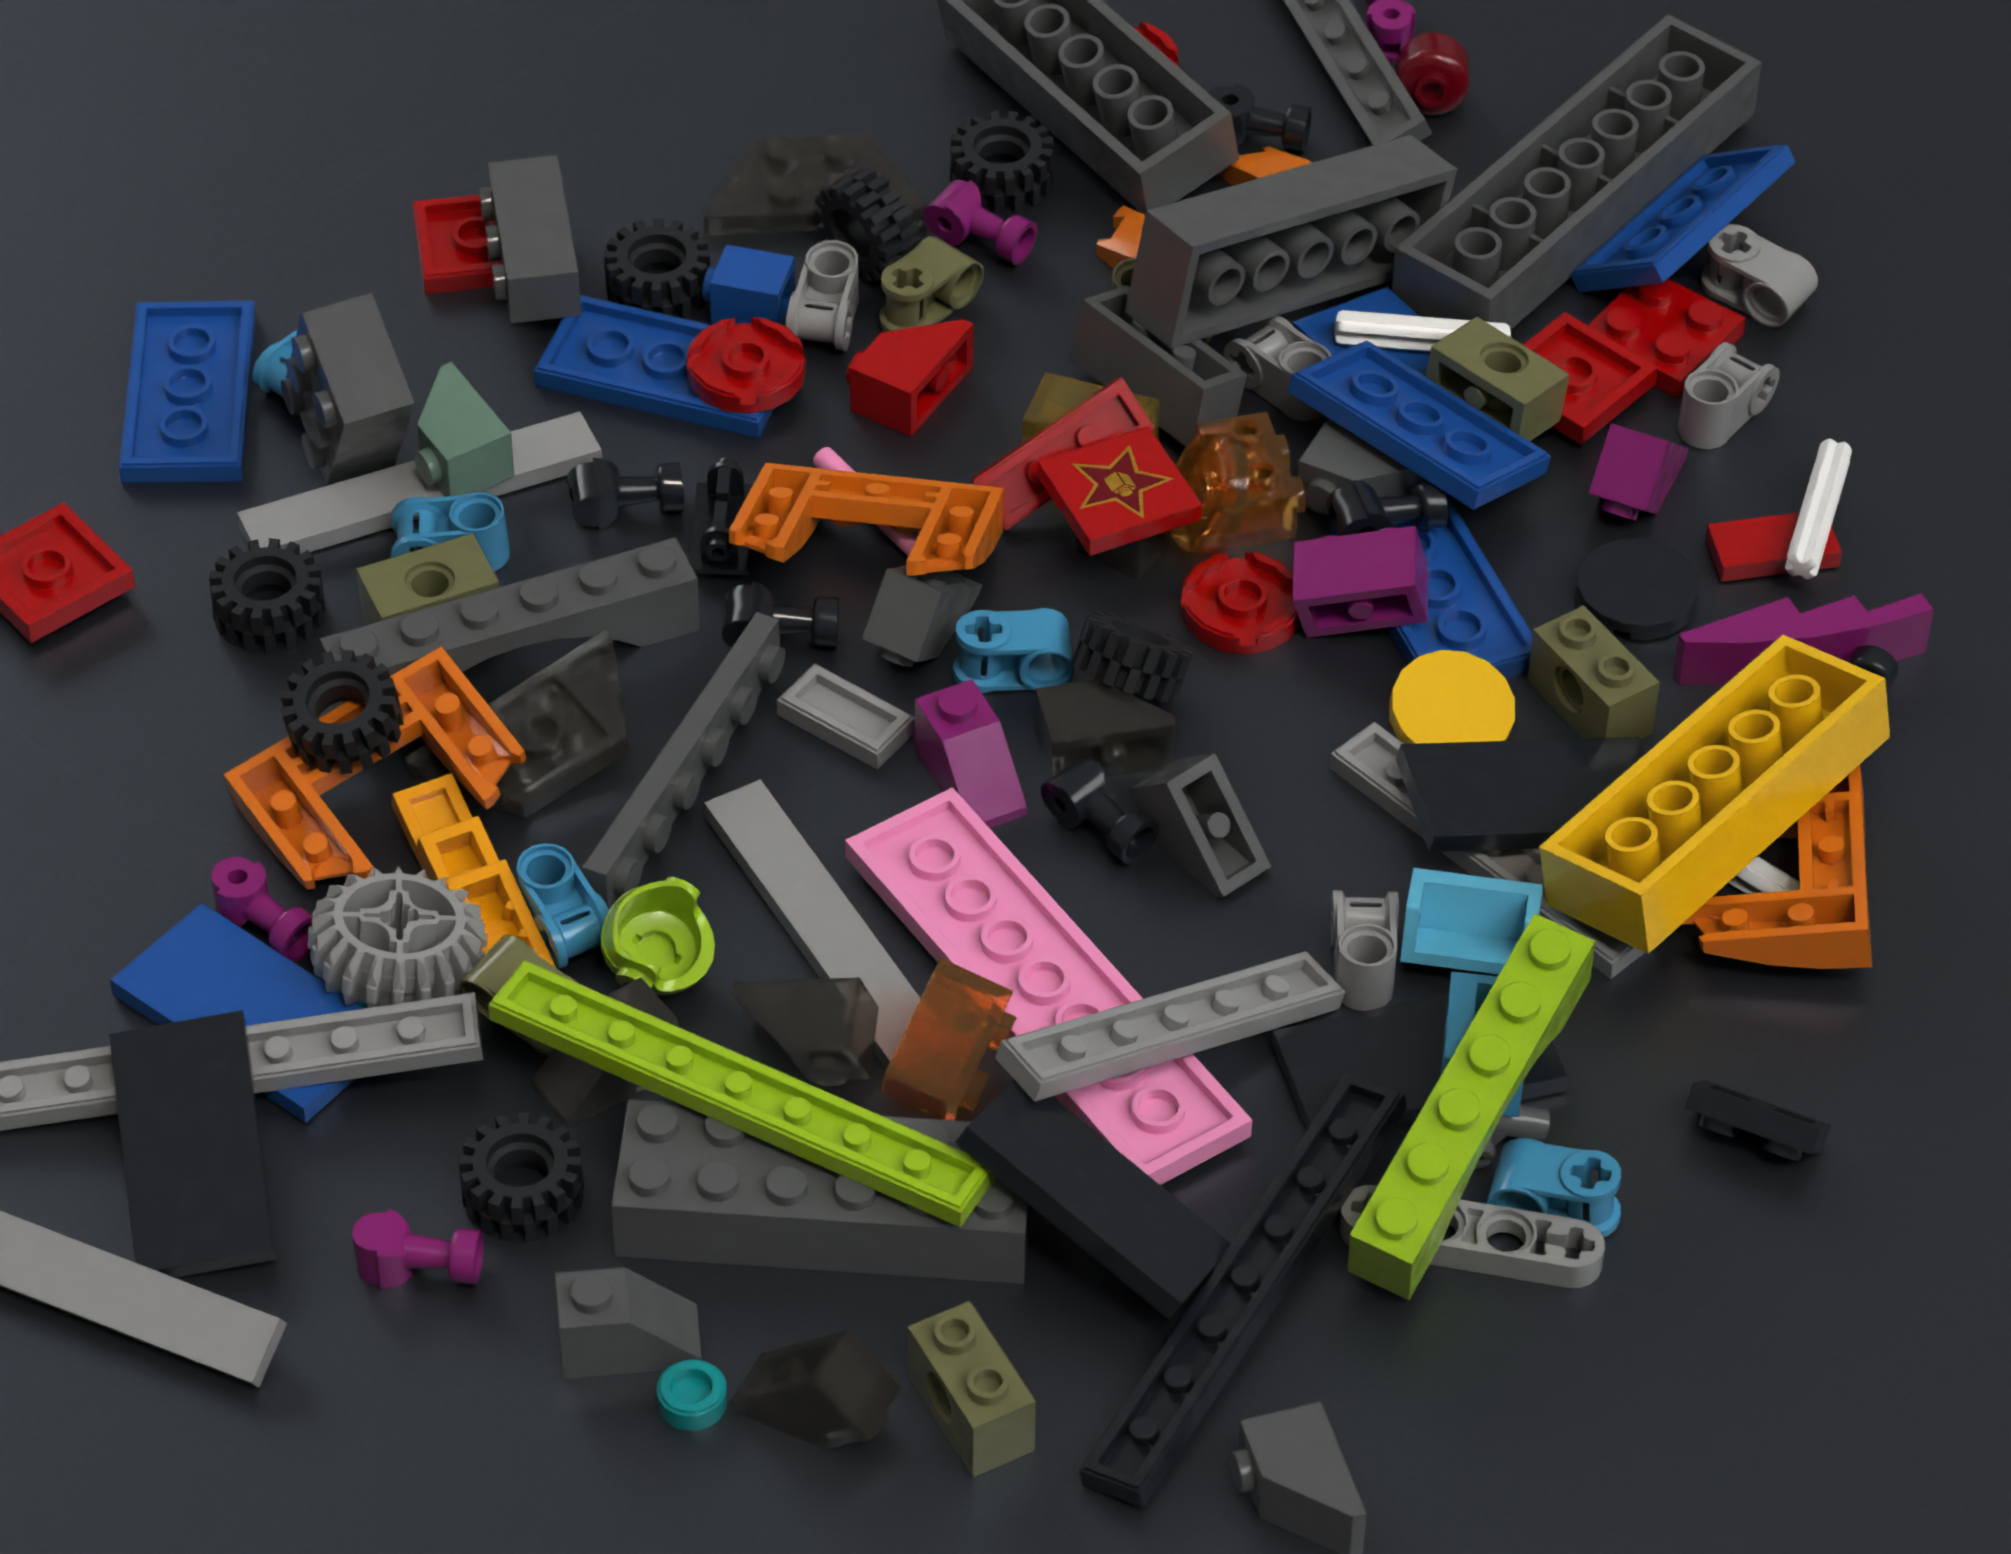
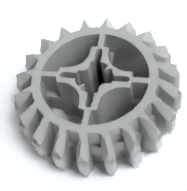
[307,866,487,1008]

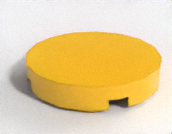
[1389,650,1515,744]

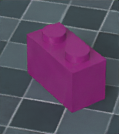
[1293,526,1428,638]

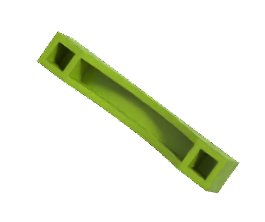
[1348,913,1595,1300]

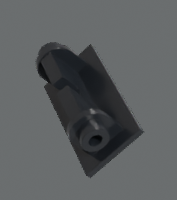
[689,457,753,575]

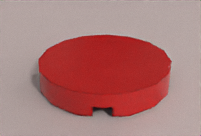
[686,317,806,414]
[1180,552,1301,655]

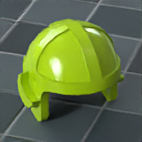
[600,877,715,995]

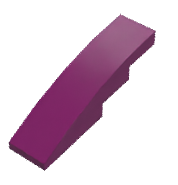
[1673,593,1934,685]

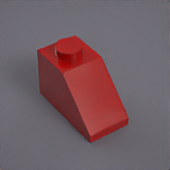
[846,319,974,437]

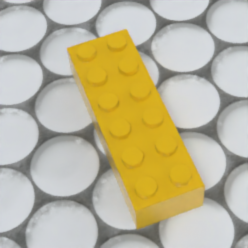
[1539,635,1890,954]

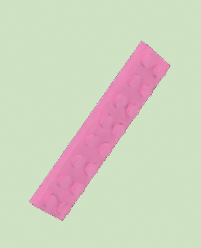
[845,787,1252,1185]

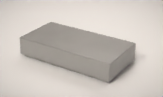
[777,663,915,770]

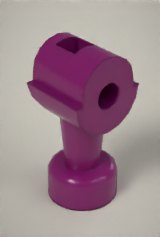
[1365,0,1416,64]
[923,180,1038,265]
[211,856,312,963]
[352,1208,484,1289]

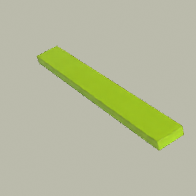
[488,960,994,1228]

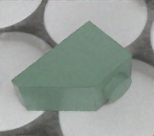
[414,362,515,496]

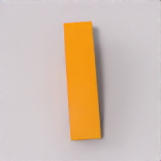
[391,773,556,968]

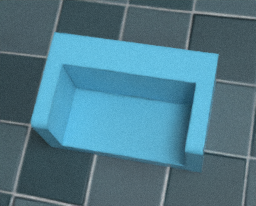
[1400,868,1543,975]

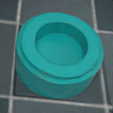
[657,1360,727,1431]

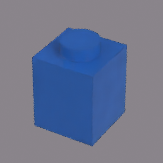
[702,244,795,326]

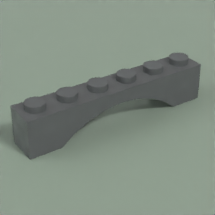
[320,537,700,709]

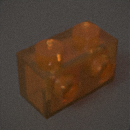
[1195,412,1306,550]
[880,958,1017,1120]

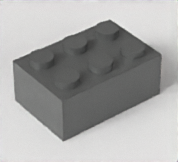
[281,292,415,486]

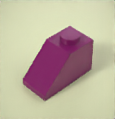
[1589,423,1689,521]
[915,679,1027,828]

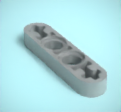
[1339,1185,1605,1288]

